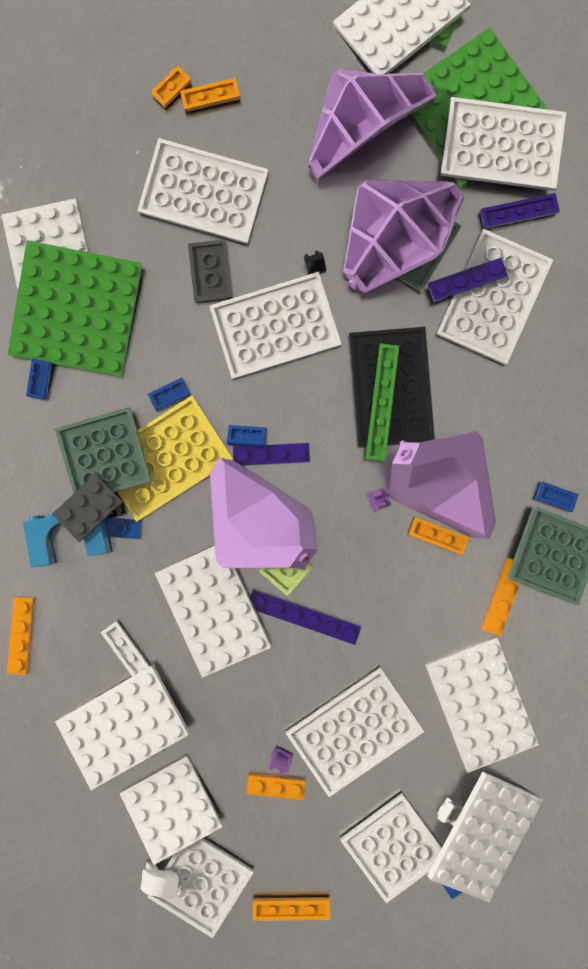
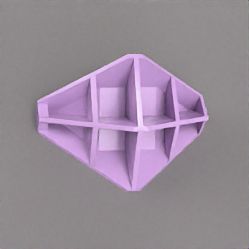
[308,69,437,180]
[343,180,464,293]
[388,431,496,539]
[210,458,318,571]

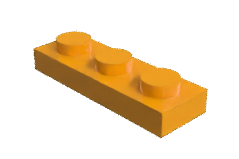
[180,78,240,112]
[408,517,470,555]
[247,773,306,800]

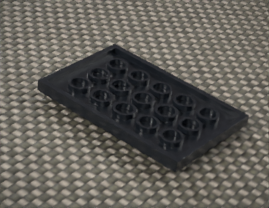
[349,327,435,448]

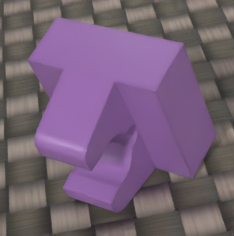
[367,487,391,512]
[269,747,294,774]

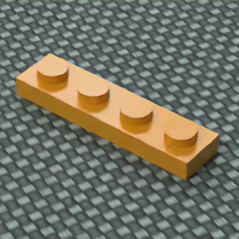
[481,558,520,637]
[7,596,35,675]
[253,897,330,921]

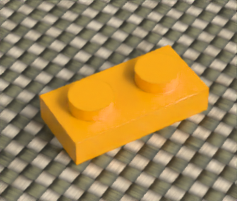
[151,65,192,108]

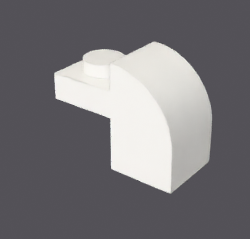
[437,797,464,826]
[140,862,179,898]

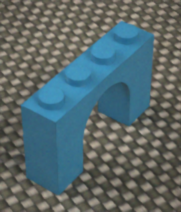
[23,512,111,568]

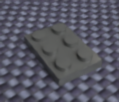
[188,239,233,302]
[52,474,122,542]

